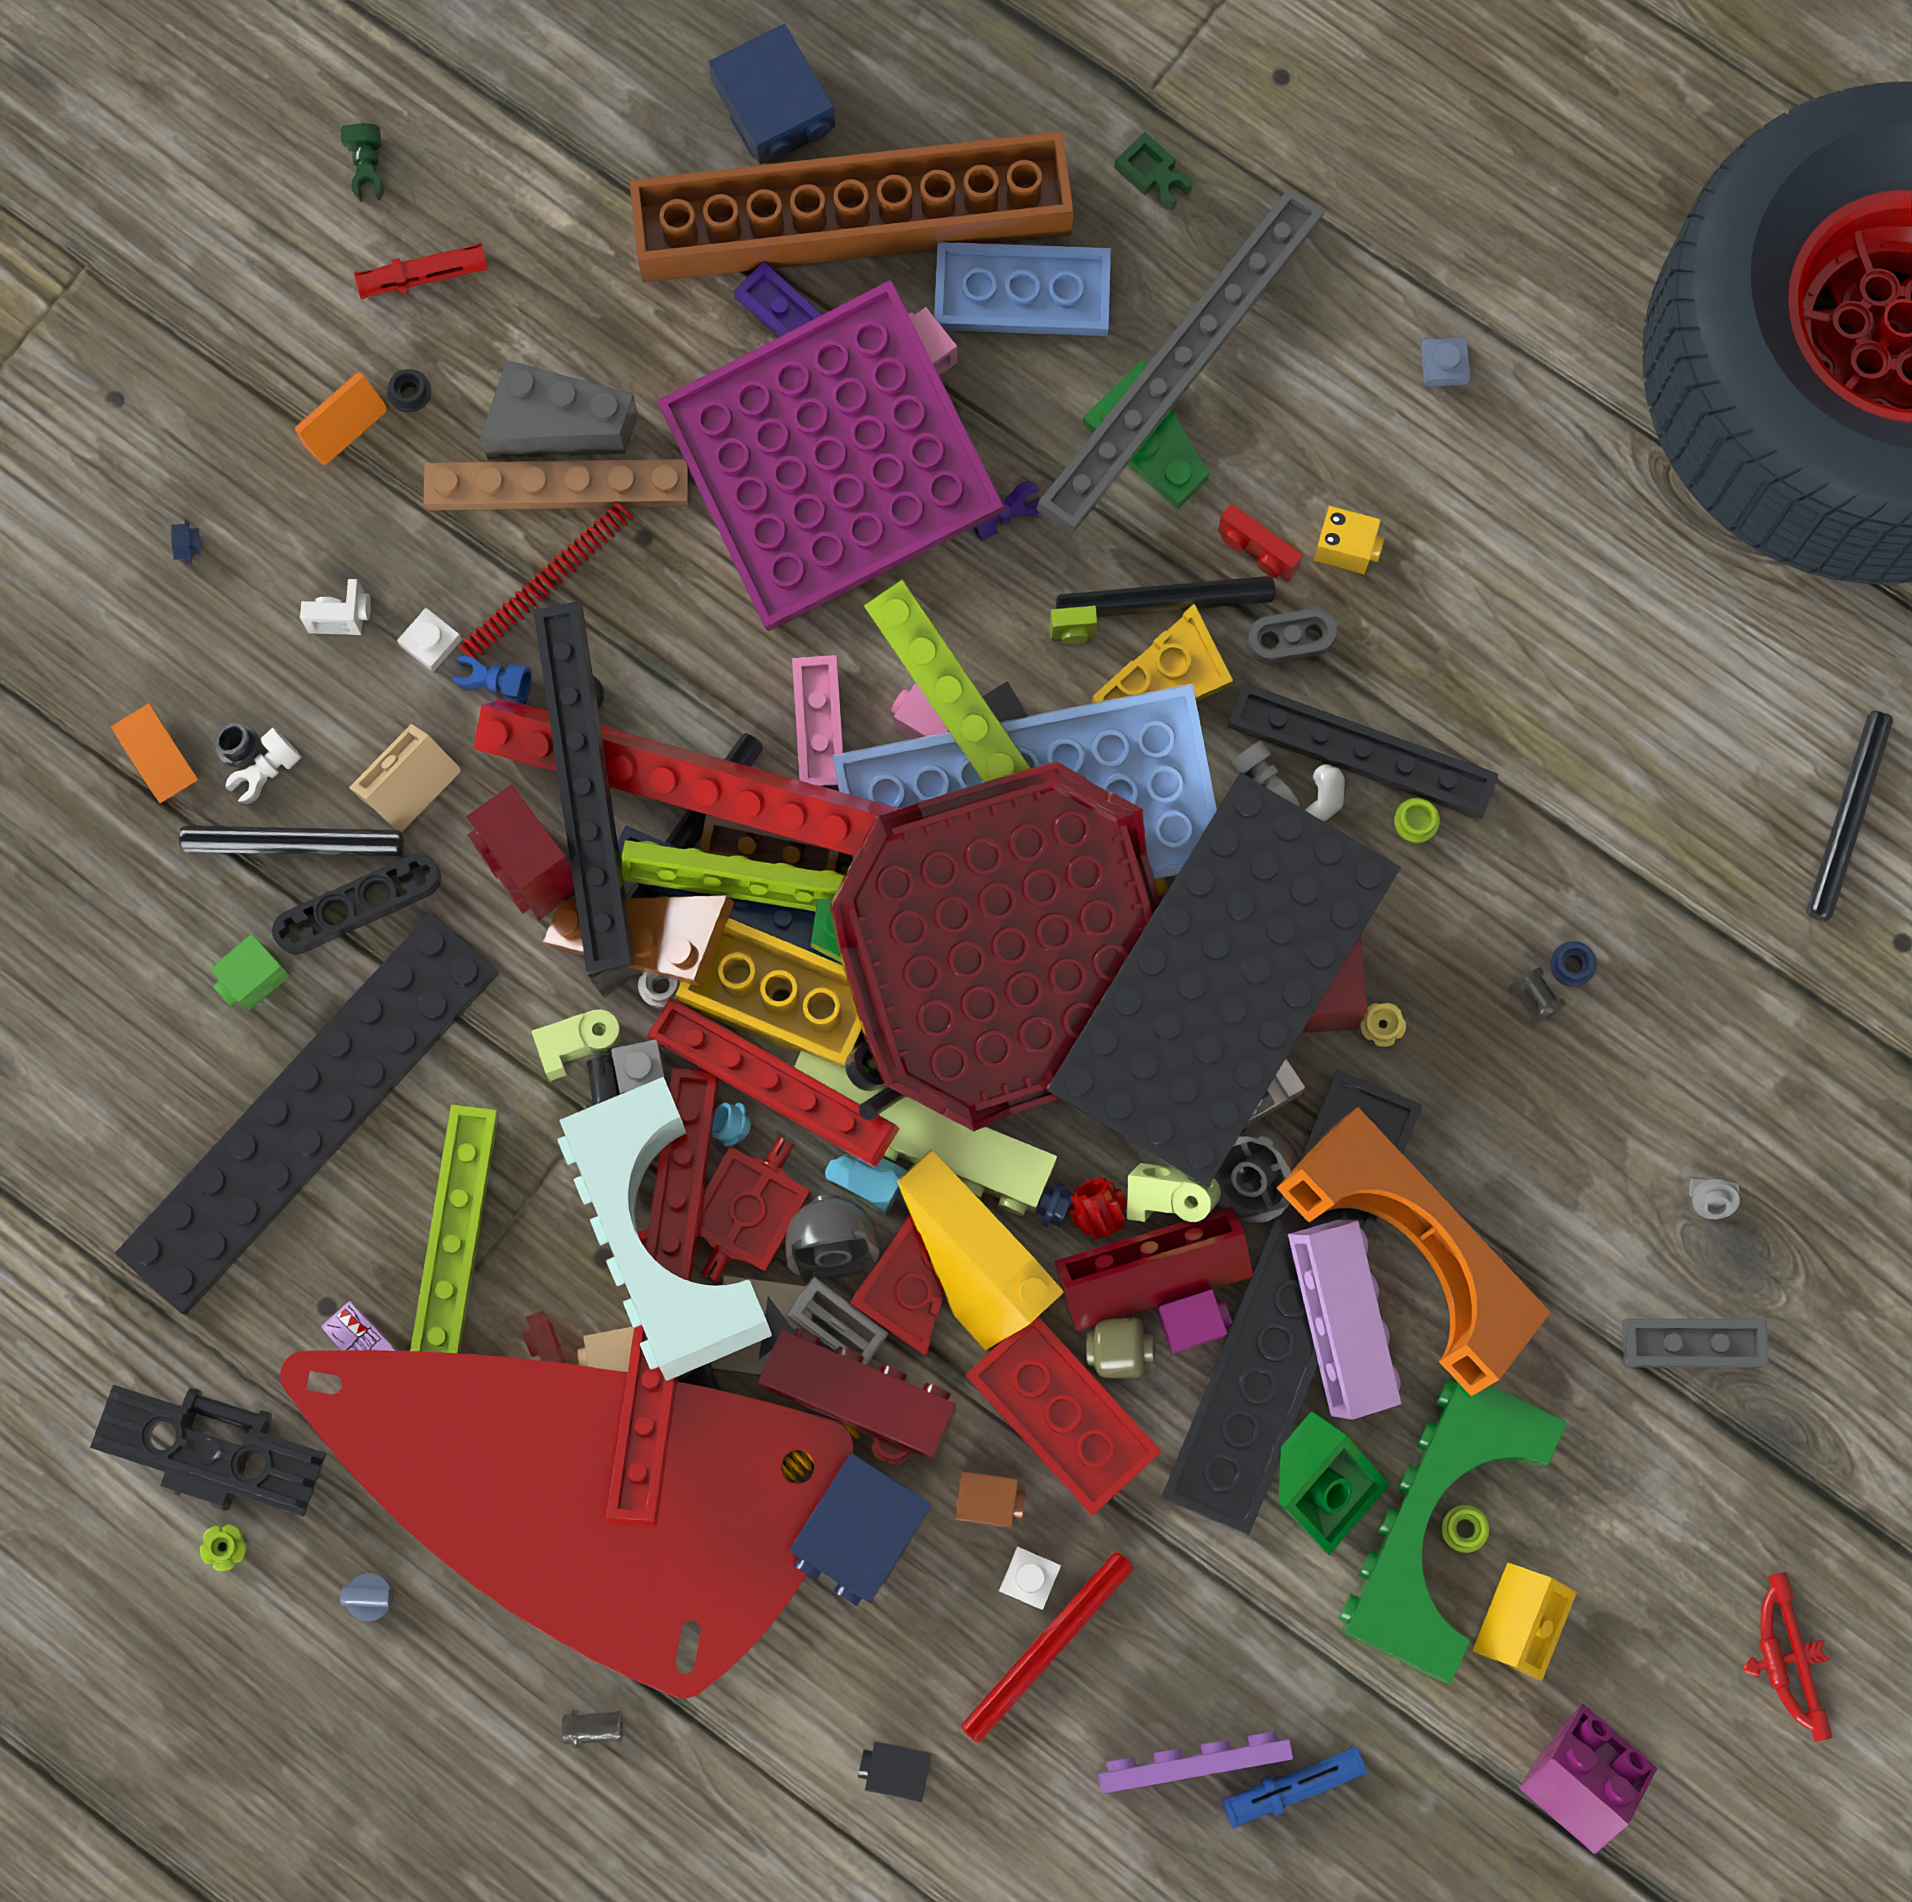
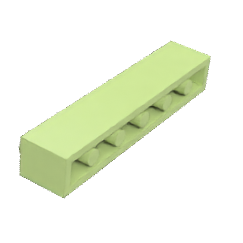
[789,1050,1057,1216]

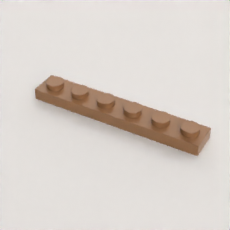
[423,459,689,511]

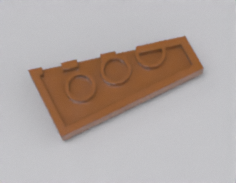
[543,896,734,987]

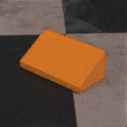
[294,372,387,465]

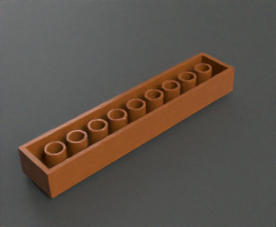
[629,131,1073,283]

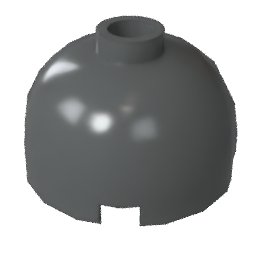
[1214,1126,1300,1223]
[786,1194,879,1279]

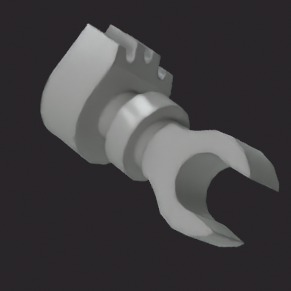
[1232,740,1300,806]

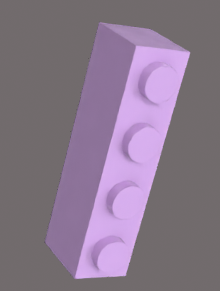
[1288,1220,1401,1420]

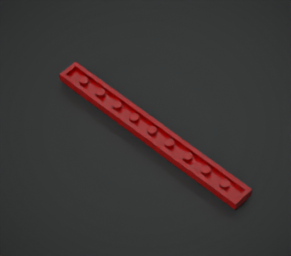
[606,1068,720,1526]

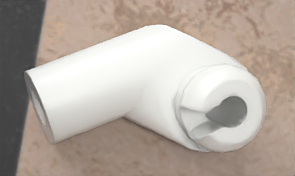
[1305,764,1345,822]

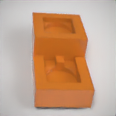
[111,703,199,804]

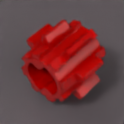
[1068,1177,1127,1239]

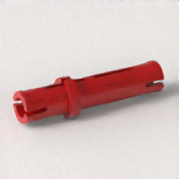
[354,243,488,300]

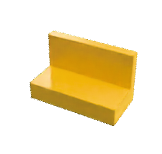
[1472,1562,1577,1681]

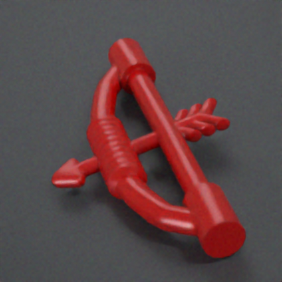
[1743,1572,1833,1742]

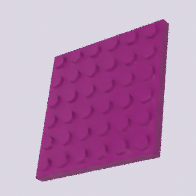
[657,280,1006,632]

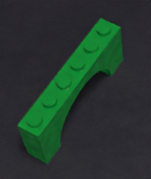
[1338,1379,1567,1684]

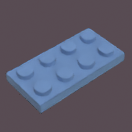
[934,242,1111,336]

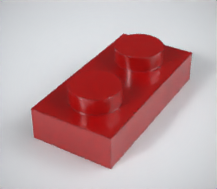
[1218,503,1303,582]

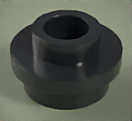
[387,369,432,412]
[215,722,260,767]

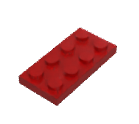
[965,1317,1162,1516]

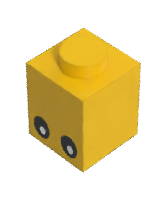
[1313,506,1385,575]

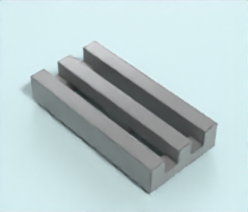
[785,1278,889,1365]

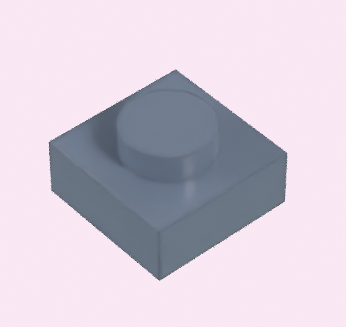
[1420,337,1470,387]

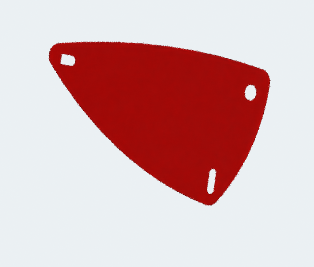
[280,1350,853,1698]

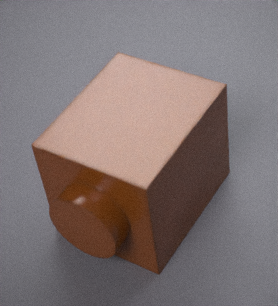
[955,1471,1026,1529]

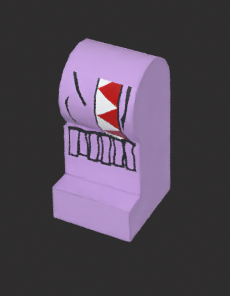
[321,1301,399,1351]

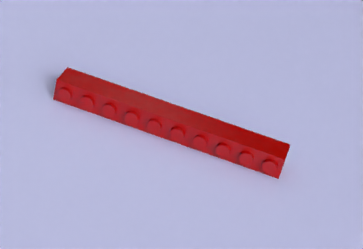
[474,698,899,856]

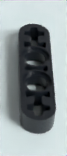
[272,854,441,955]

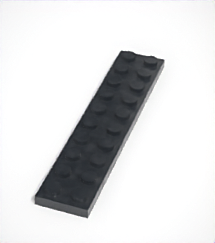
[115,912,499,1316]
[1161,1070,1422,1536]

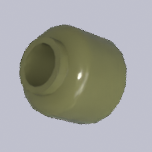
[1086,1317,1155,1378]

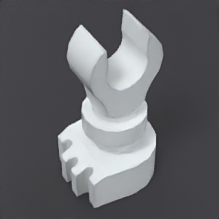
[226,728,302,805]

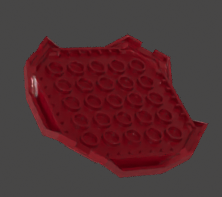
[829,761,1161,1132]

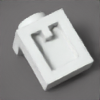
[300,579,371,635]

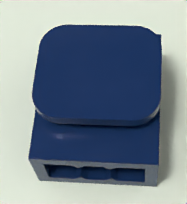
[708,23,835,165]
[789,1453,932,1606]

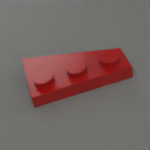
[848,1214,944,1357]

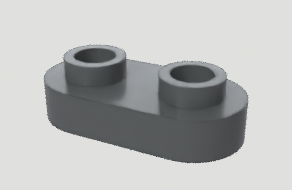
[1247,608,1337,664]

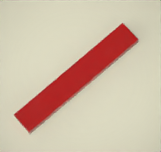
[646,998,900,1169]

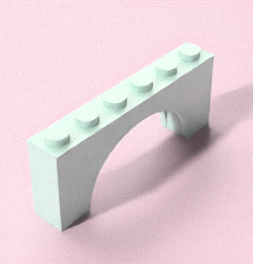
[557,1077,772,1381]

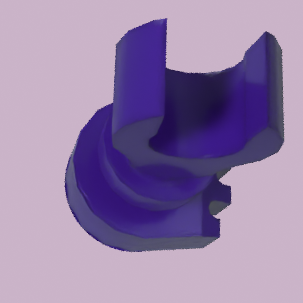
[973,481,1040,541]

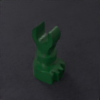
[340,123,384,203]

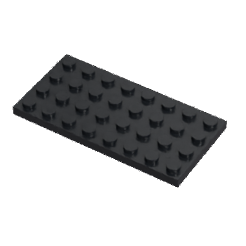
[1047,772,1401,1188]

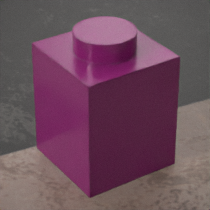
[1157,1290,1232,1356]

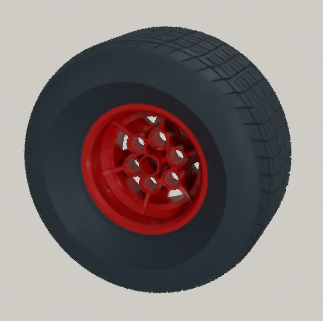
[1642,81,1912,584]

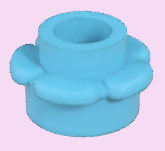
[712,1102,751,1147]

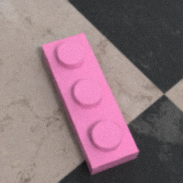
[792,655,843,790]

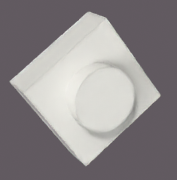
[397,608,462,672]
[999,1547,1061,1610]

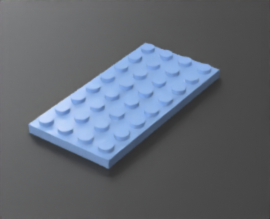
[832,684,1217,879]

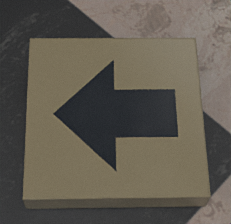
[711,1276,816,1376]

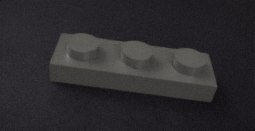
[1622,1319,1769,1368]

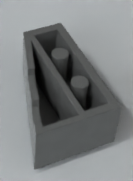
[479,360,638,459]

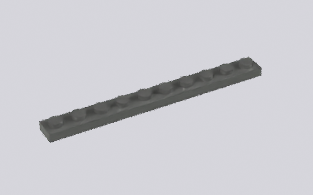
[1036,187,1324,535]

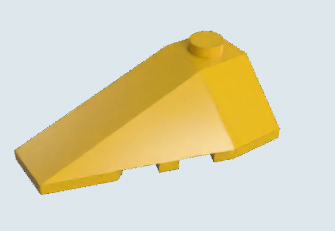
[897,1150,1064,1350]

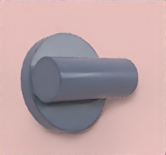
[340,1573,393,1621]

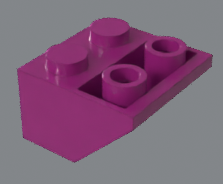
[1519,1704,1658,1854]

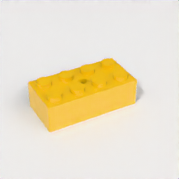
[676,918,864,1068]

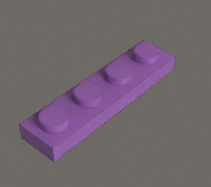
[1098,1731,1293,1794]

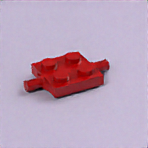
[698,1136,811,1283]

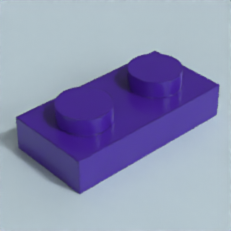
[734,262,822,338]

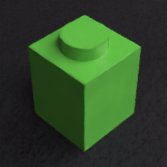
[209,933,290,1012]

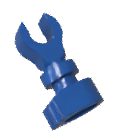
[451,656,532,704]

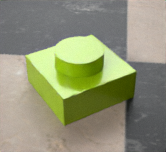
[1050,606,1097,644]

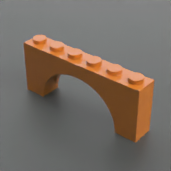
[1277,1107,1551,1396]

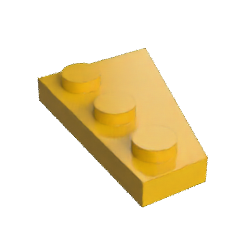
[1092,604,1233,703]

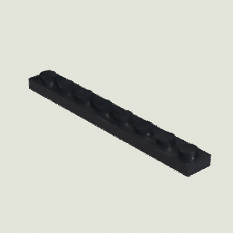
[533,602,636,973]

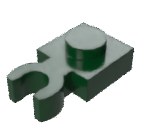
[1114,132,1192,210]

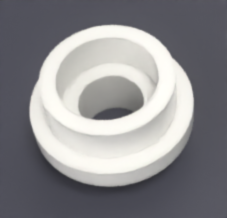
[638,972,681,1008]

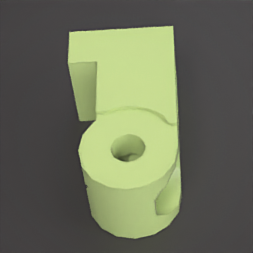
[531,1009,622,1081]
[1127,1163,1221,1222]

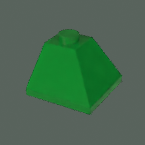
[1279,1411,1390,1555]

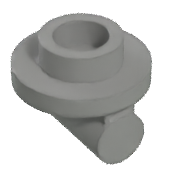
[1689,1178,1740,1219]

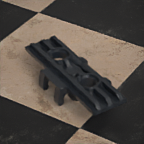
[90,1385,327,1517]

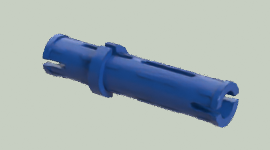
[1222,1746,1367,1829]

